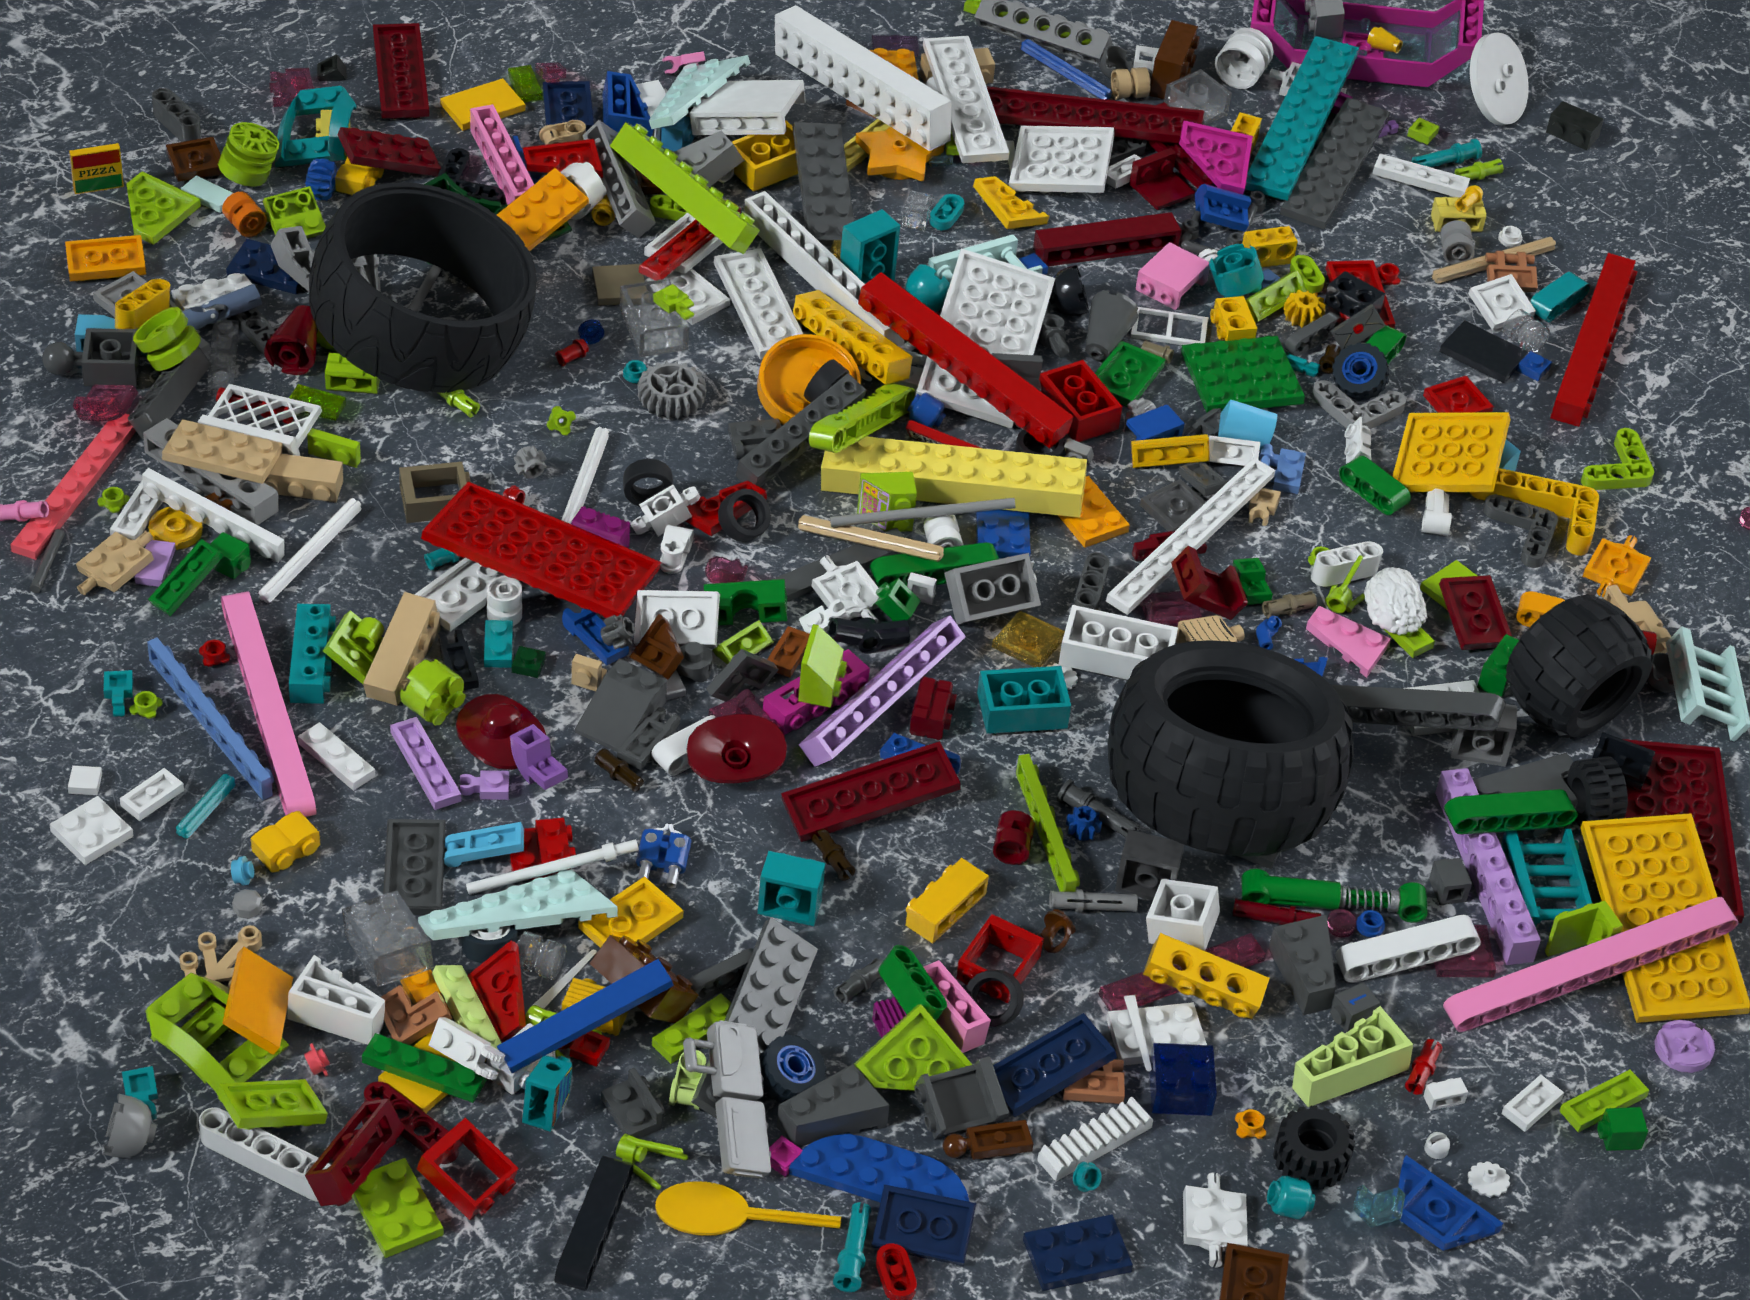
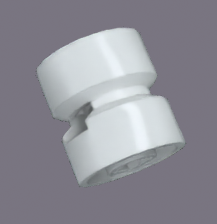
[923,515,963,548]
[487,576,522,626]

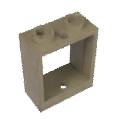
[399,462,471,523]

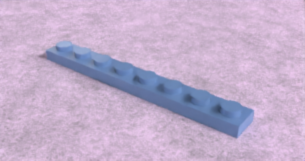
[147,637,274,800]

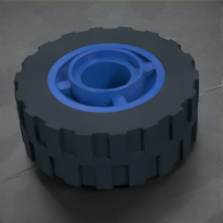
[1332,343,1390,401]
[759,1034,827,1103]

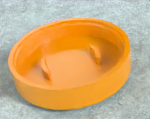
[757,334,861,425]

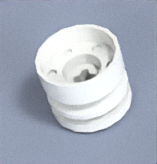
[1215,28,1274,89]

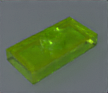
[508,65,543,102]

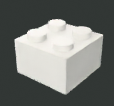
[1146,879,1220,951]

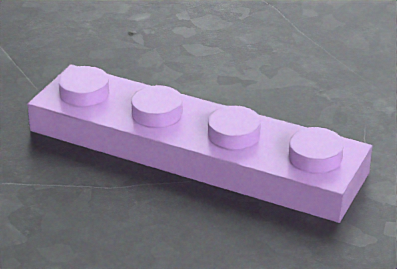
[390,717,461,810]

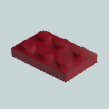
[1439,575,1512,650]

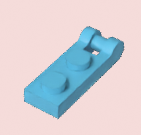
[444,822,524,867]

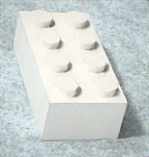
[1058,605,1178,680]

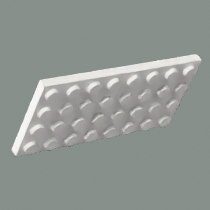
[914,248,1055,428]

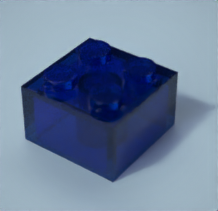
[1149,1043,1217,1116]

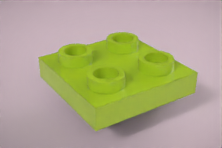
[323,610,384,684]

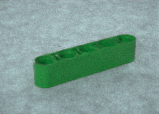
[870,543,999,588]
[1444,789,1578,835]

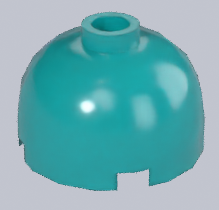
[906,264,950,313]

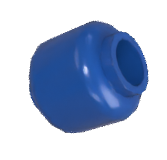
[907,392,946,428]

